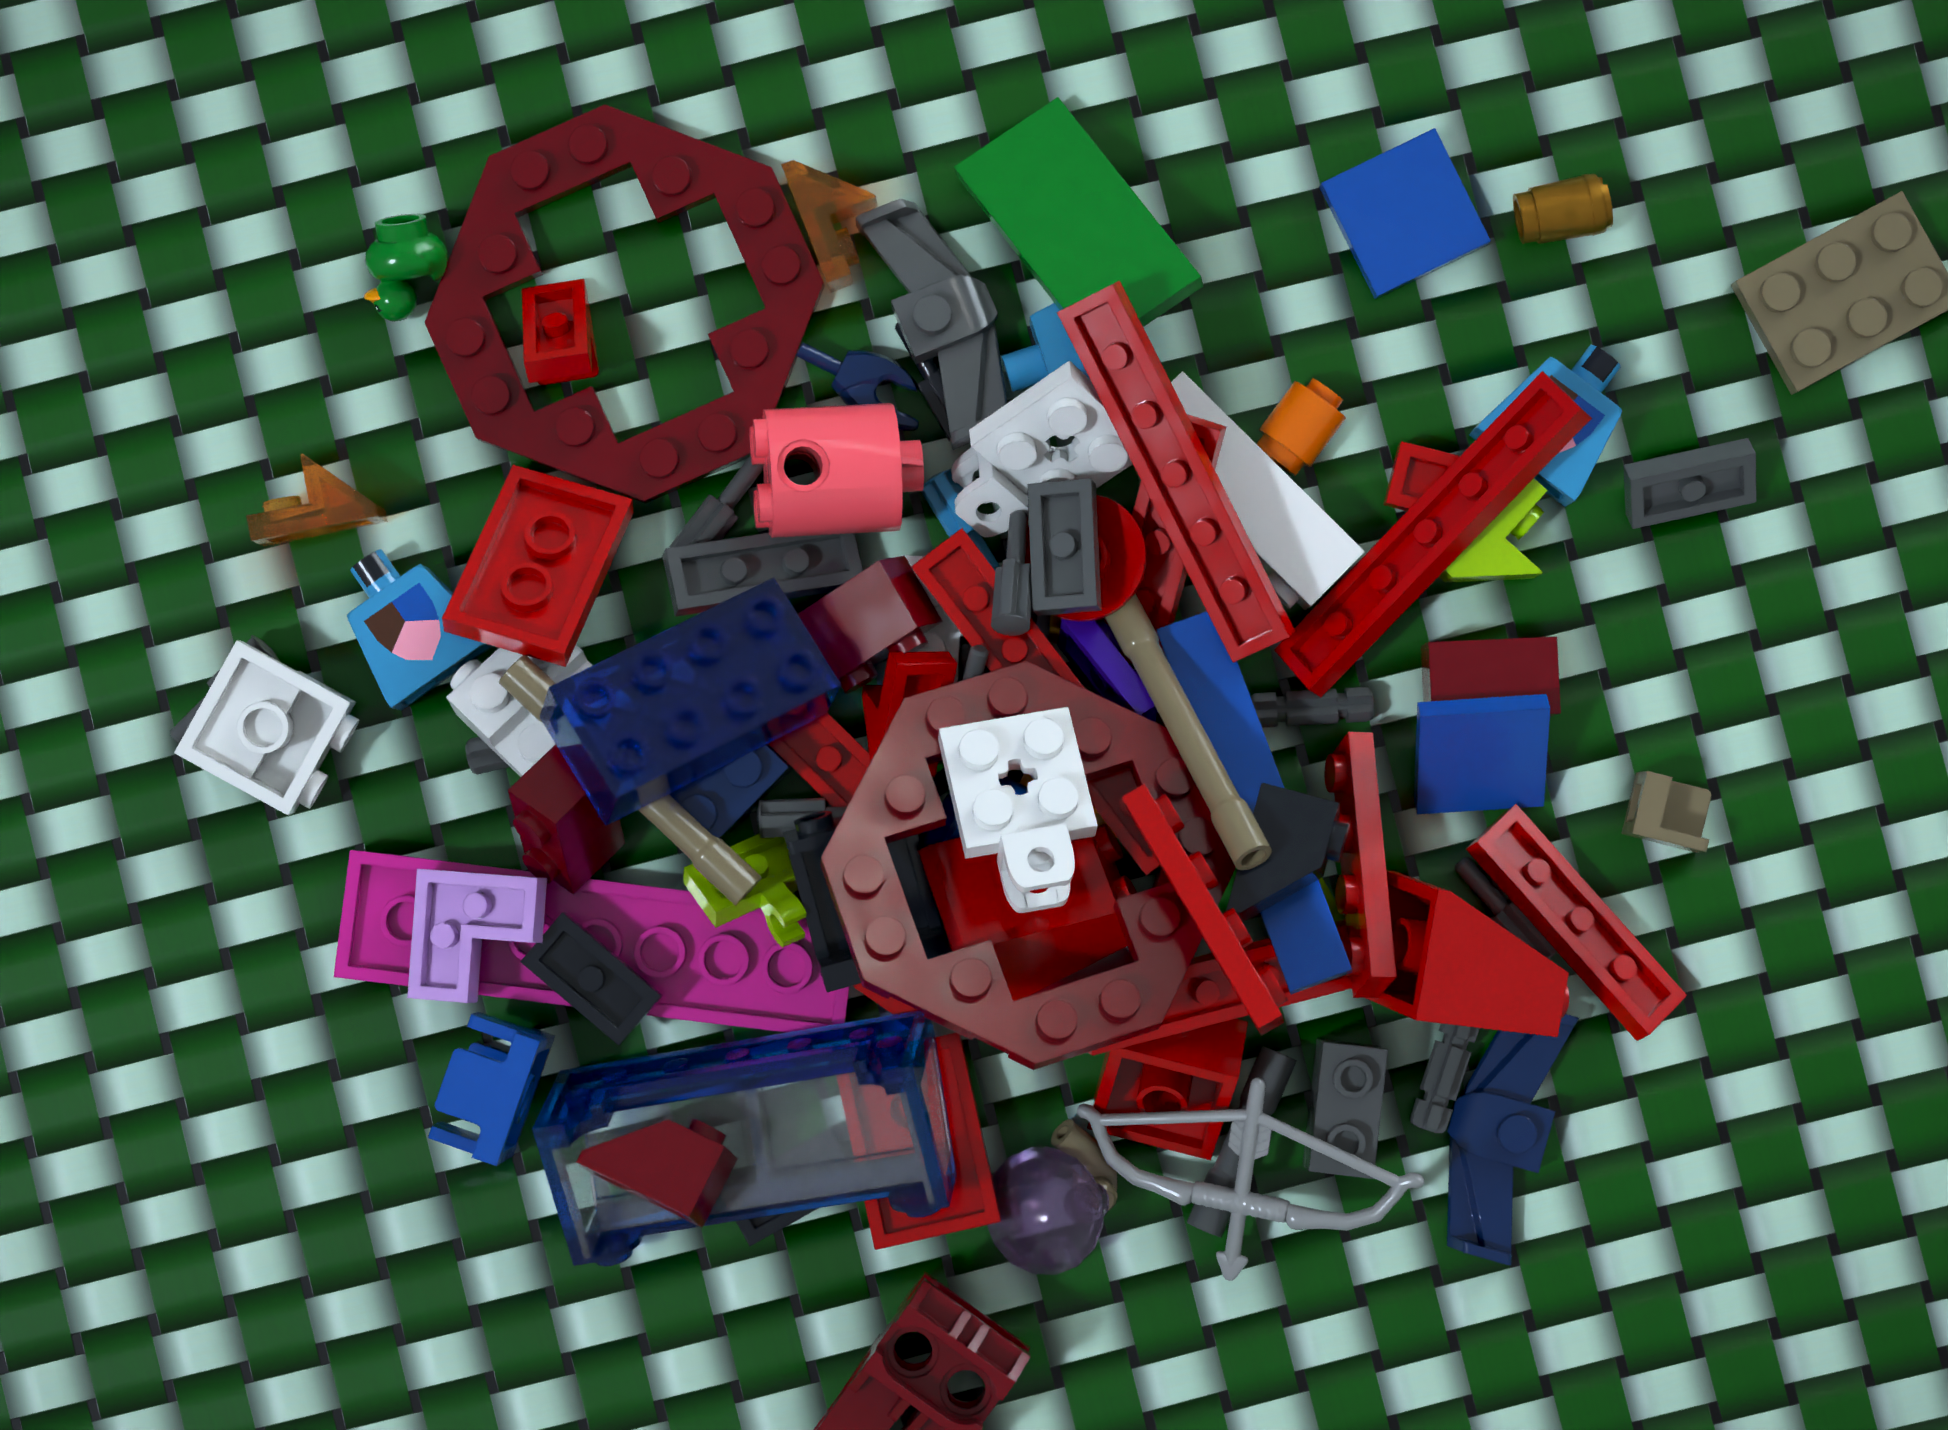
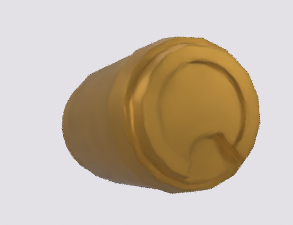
[1513,174,1613,244]

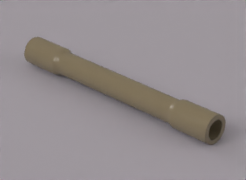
[1105,593,1272,870]
[499,655,762,906]

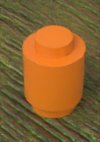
[1256,378,1346,476]

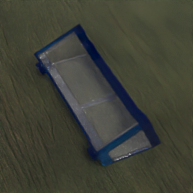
[532,1010,957,1266]

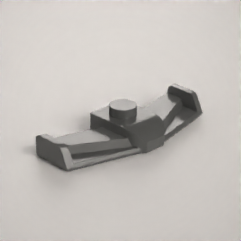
[855,199,1008,450]

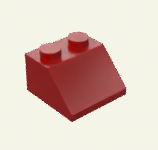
[1087,1019,1248,1161]

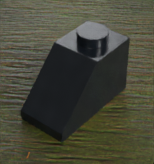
[1226,783,1349,922]

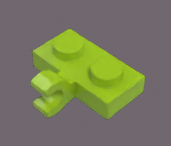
[683,834,807,947]

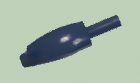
[796,342,919,431]

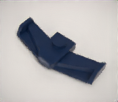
[1446,1014,1579,1266]

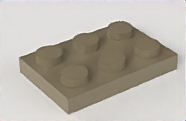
[1731,191,1948,395]

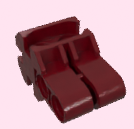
[813,1272,1031,1430]

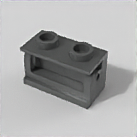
[1302,1038,1388,1179]

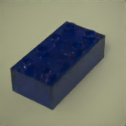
[540,577,841,826]

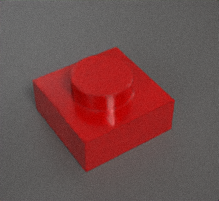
[1383,441,1460,511]

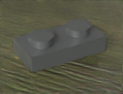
[1623,438,1757,529]
[1027,478,1102,616]

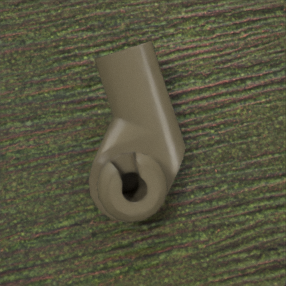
[1051,1119,1118,1214]

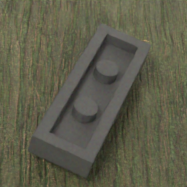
[662,533,863,617]

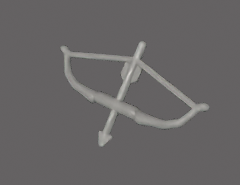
[1077,1077,1424,1281]

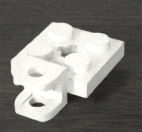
[951,361,1132,537]
[938,707,1098,913]

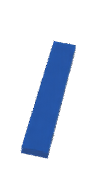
[1156,611,1352,995]

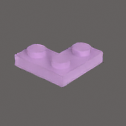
[407,869,547,1003]

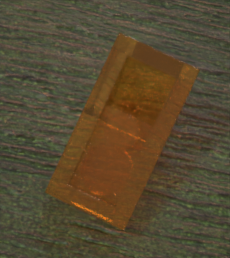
[781,160,878,293]
[246,453,388,546]

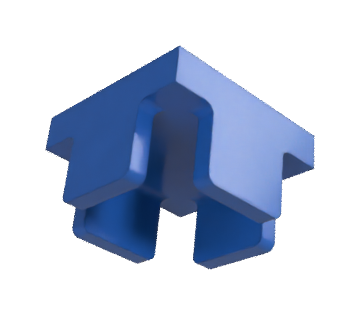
[428,1012,555,1166]

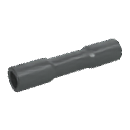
[1187,1046,1297,1238]

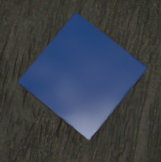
[1319,128,1491,299]
[1414,694,1550,815]

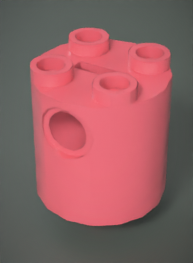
[749,403,924,538]

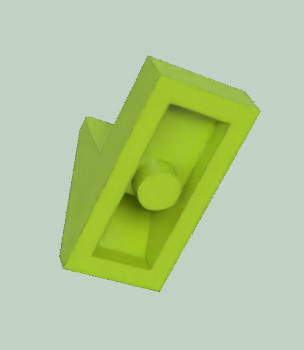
[1439,479,1548,582]

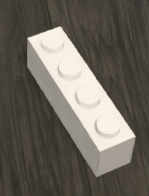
[1171,371,1365,611]

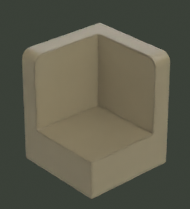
[1621,771,1711,853]

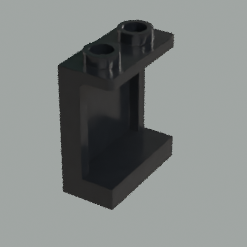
[782,811,951,992]

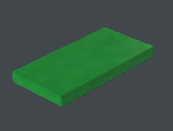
[954,97,1203,327]

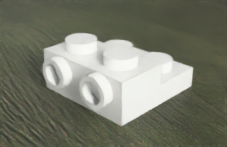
[174,640,359,815]
[446,645,635,777]

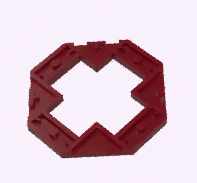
[424,104,825,504]
[820,661,1236,1070]

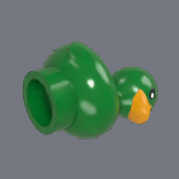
[364,214,448,322]

